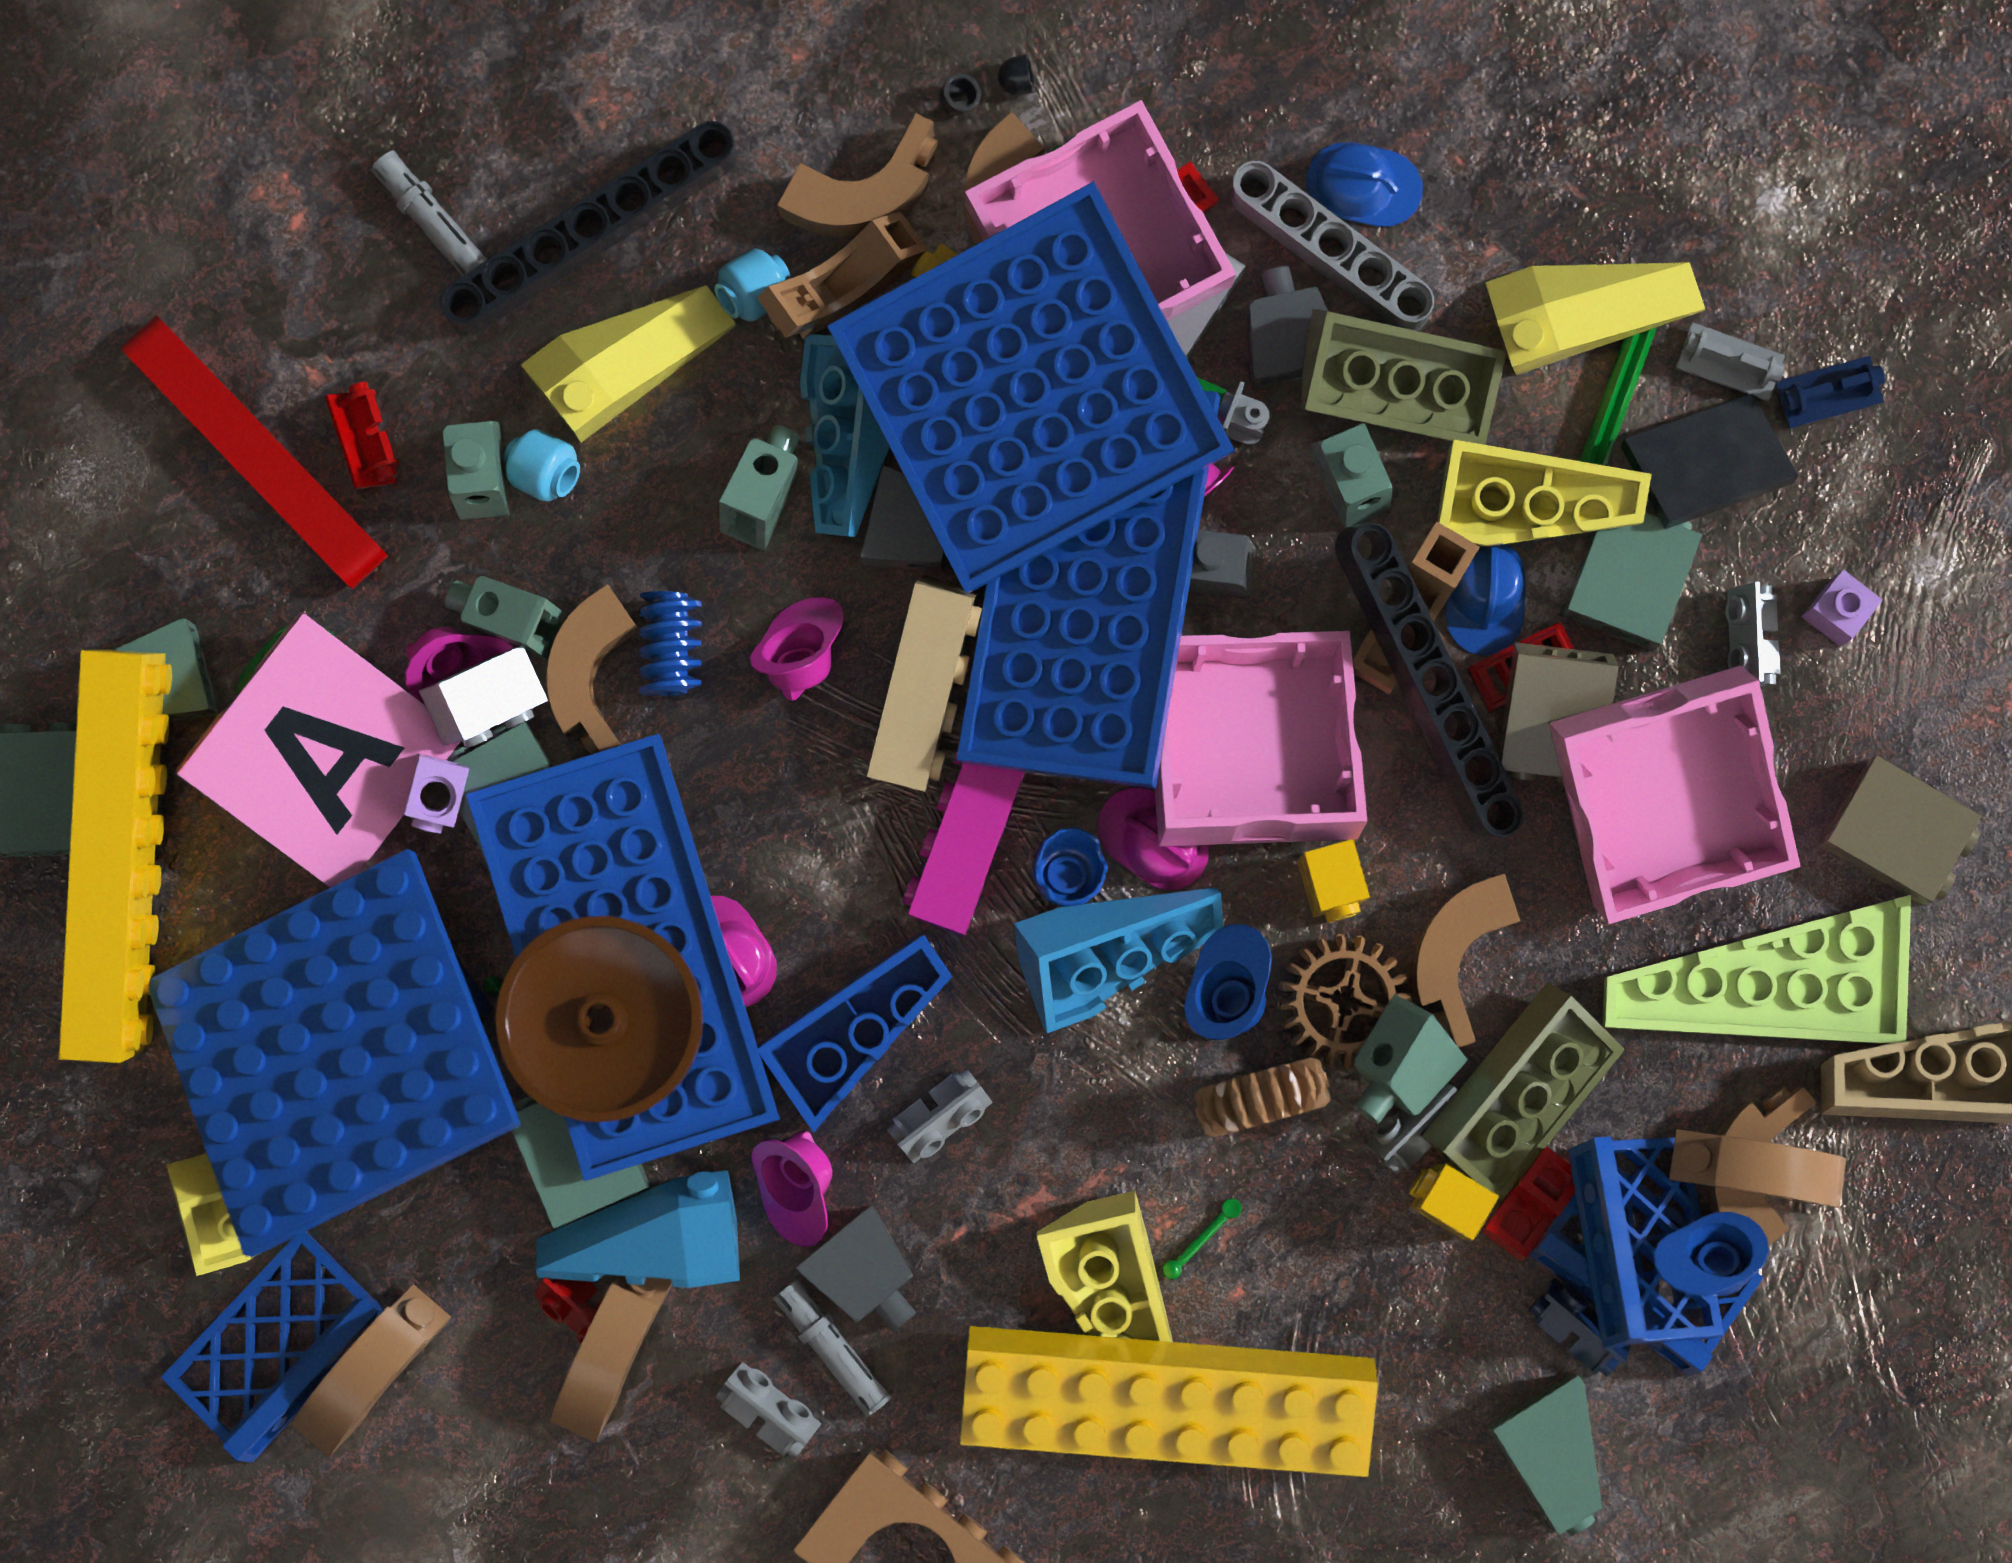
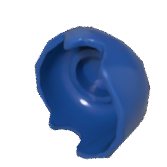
[1032,827,1108,907]

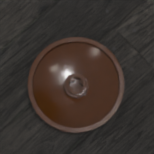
[496,916,703,1122]

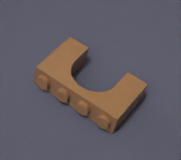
[793,1450,1027,1563]

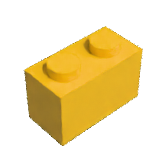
[1297,839,1370,923]
[1408,1164,1499,1240]

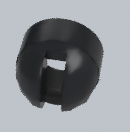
[998,54,1035,96]
[939,73,981,116]

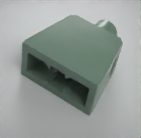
[443,421,510,521]
[1308,423,1393,529]
[719,425,800,551]
[445,575,568,662]
[115,618,219,721]
[1354,994,1468,1124]

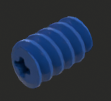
[639,591,702,697]

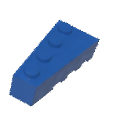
[757,932,952,1133]

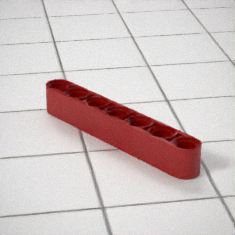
[120,315,388,590]

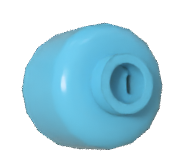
[715,248,790,322]
[504,429,580,502]

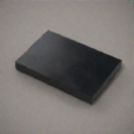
[1620,394,1799,529]

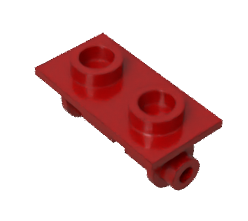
[324,382,399,489]
[534,1277,604,1345]

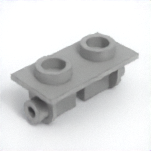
[1676,322,1785,402]
[1217,381,1269,445]
[1725,582,1781,686]
[887,1068,993,1164]
[1365,1083,1457,1175]
[715,1362,822,1459]

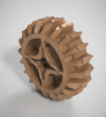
[1276,934,1412,1070]
[1194,1058,1331,1137]

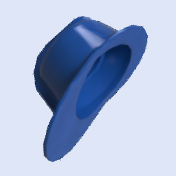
[1306,142,1422,227]
[1445,544,1526,656]
[1184,924,1272,1040]
[1654,1212,1769,1296]

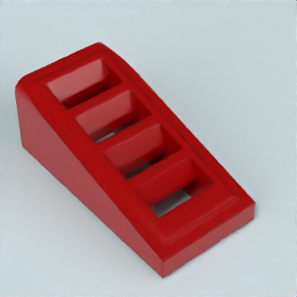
[1467,622,1574,713]

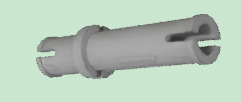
[370,151,488,276]
[772,1278,892,1418]

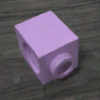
[1801,569,1883,647]
[404,753,469,833]

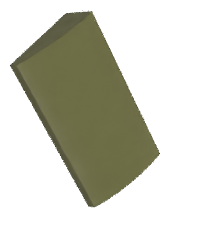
[1301,309,1507,445]
[1421,982,1625,1204]

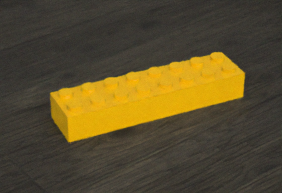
[59,649,172,1063]
[960,1326,1378,1477]

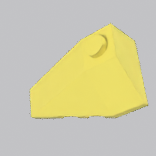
[1485,262,1705,376]
[521,285,736,443]
[1438,439,1651,547]
[167,1153,261,1276]
[1036,1190,1173,1342]

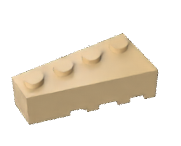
[867,575,983,792]
[1821,1021,2012,1123]

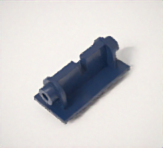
[1775,356,1885,429]
[1528,1278,1631,1377]

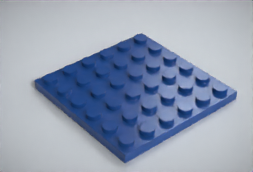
[828,181,1235,594]
[148,849,521,1257]

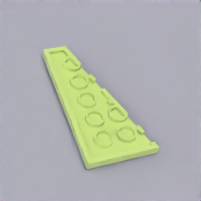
[1602,895,1911,1044]

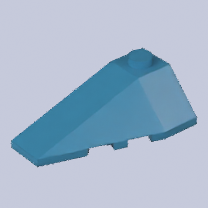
[800,335,889,537]
[1014,887,1224,1033]
[536,1170,740,1288]

